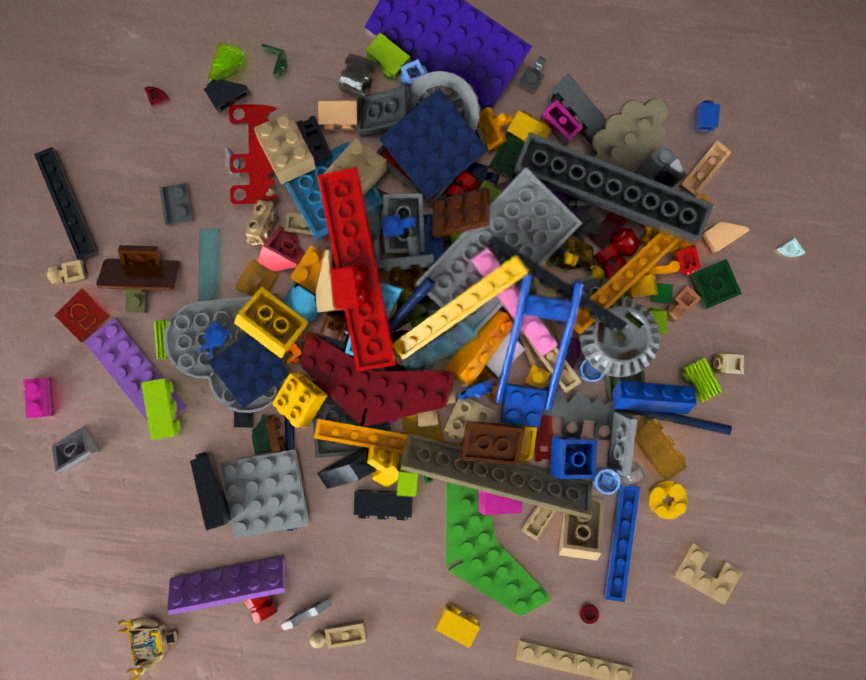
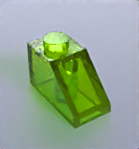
[208,42,246,82]

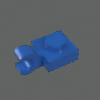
[381,214,416,238]

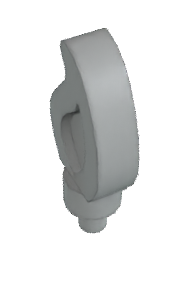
[225,147,241,177]

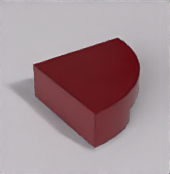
[144,86,170,107]

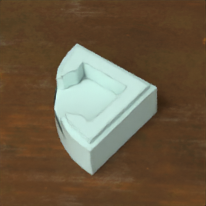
[778,237,806,257]

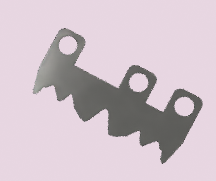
[523,385,618,441]

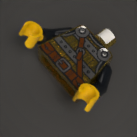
[545,236,604,280]

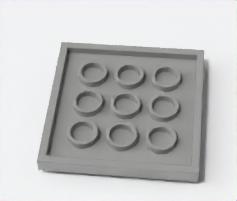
[220,449,310,539]

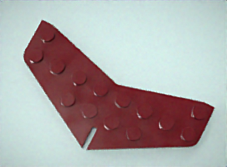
[300,332,455,427]

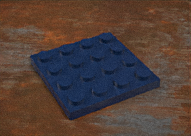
[378,88,488,200]

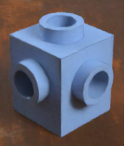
[400,60,428,87]

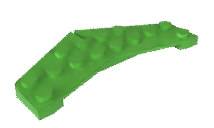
[446,482,550,615]

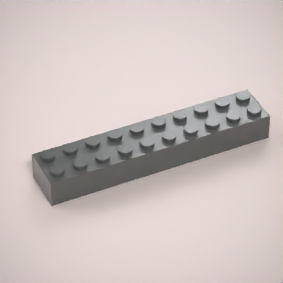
[513,132,714,245]

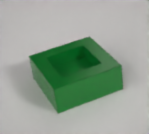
[651,283,673,304]

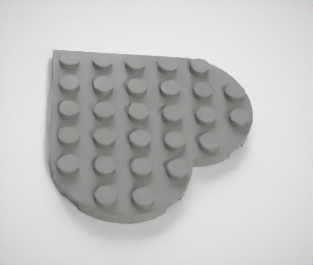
[164,293,286,413]

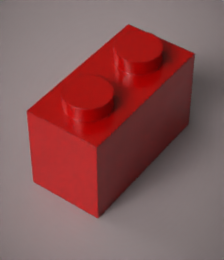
[329,265,365,310]

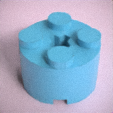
[282,281,321,323]

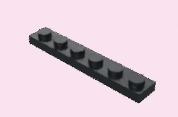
[34,147,97,260]

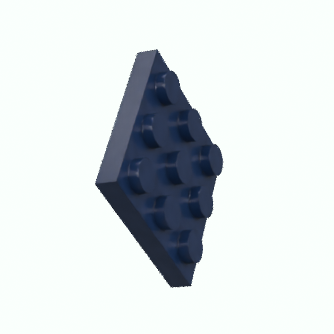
[208,333,290,409]

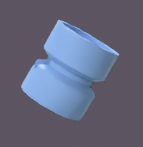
[577,358,604,382]
[591,466,621,495]

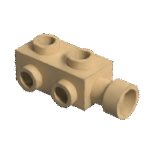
[245,188,279,245]

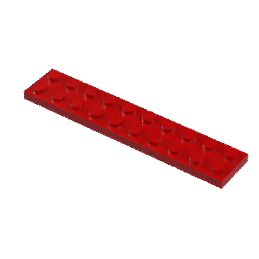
[317,167,396,372]

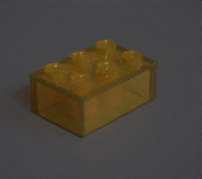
[635,417,687,481]

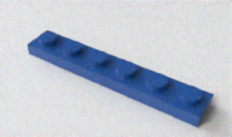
[604,484,640,602]

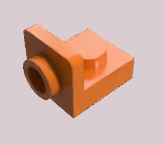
[285,341,302,365]

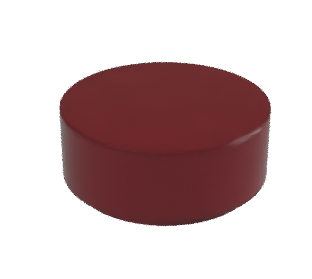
[579,603,599,624]

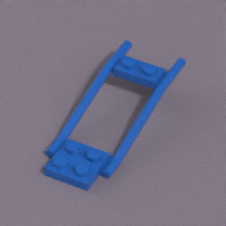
[495,273,584,427]

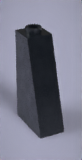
[190,452,231,531]

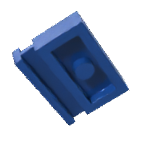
[458,377,497,401]

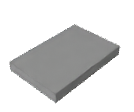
[607,410,637,477]

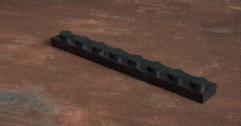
[486,235,628,332]

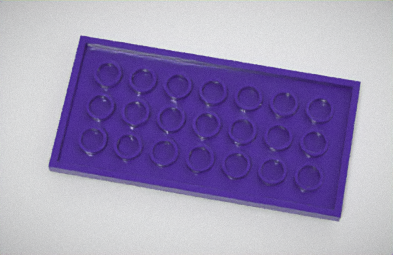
[364,0,533,109]

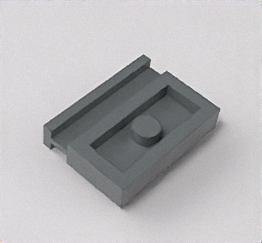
[159,183,194,226]

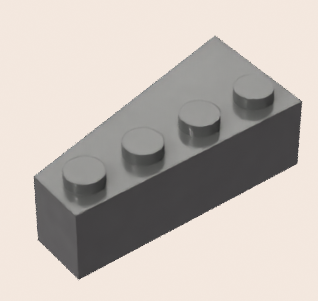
[547,73,607,146]

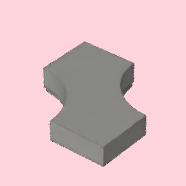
[281,599,332,630]

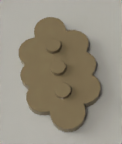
[591,98,668,172]

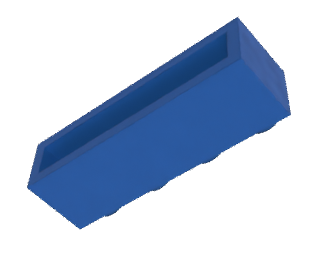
[612,380,697,414]

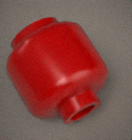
[611,227,640,256]

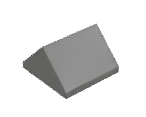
[52,426,100,474]

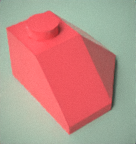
[258,226,305,271]

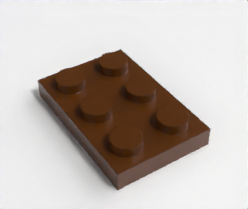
[432,187,490,239]
[460,420,525,466]

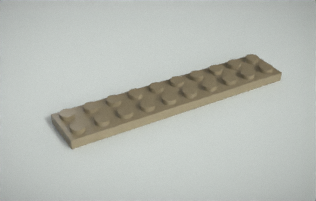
[400,433,592,519]

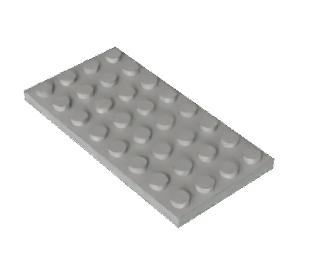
[415,167,582,337]

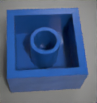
[550,436,598,479]

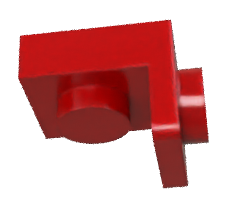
[675,245,701,275]

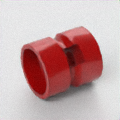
[445,172,481,197]
[594,243,627,278]
[244,595,278,623]

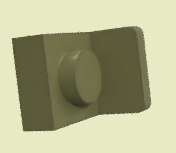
[123,289,147,313]

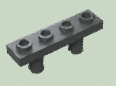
[372,236,436,272]

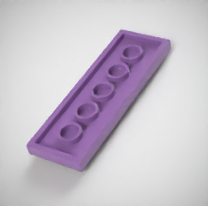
[84,318,187,422]
[167,556,285,615]

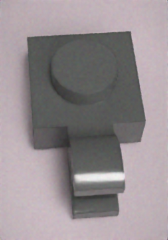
[518,56,547,93]

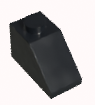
[204,79,252,113]

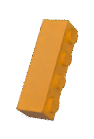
[446,310,514,386]

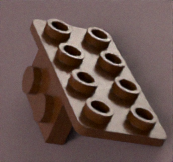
[96,245,180,290]

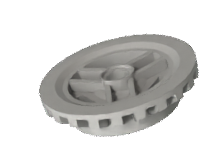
[410,71,480,132]
[579,297,660,377]

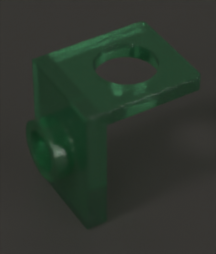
[261,44,287,80]

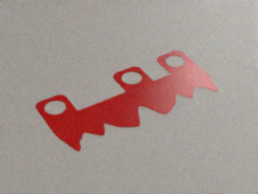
[229,104,279,205]

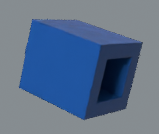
[694,100,720,131]

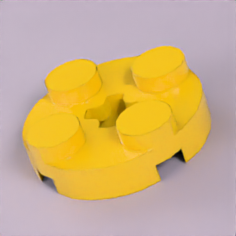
[648,480,688,519]

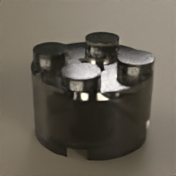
[339,53,377,99]

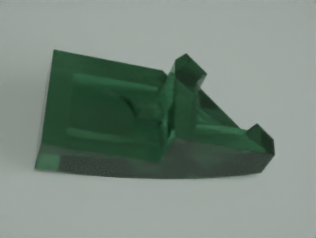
[251,414,272,455]

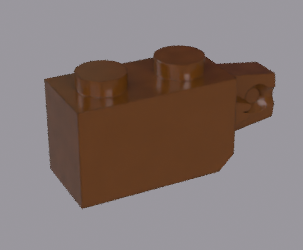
[320,311,349,341]

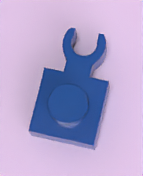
[199,321,230,357]

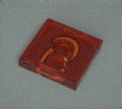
[54,288,110,343]

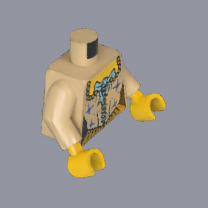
[118,617,177,680]

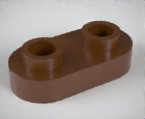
[265,414,285,453]

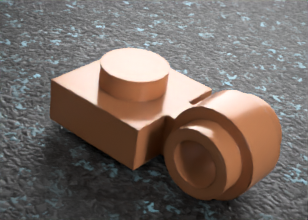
[664,285,701,322]

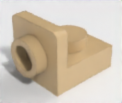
[712,354,744,374]

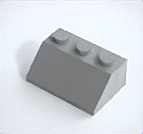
[383,193,425,256]

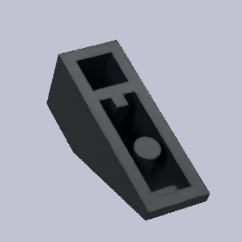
[317,447,376,489]

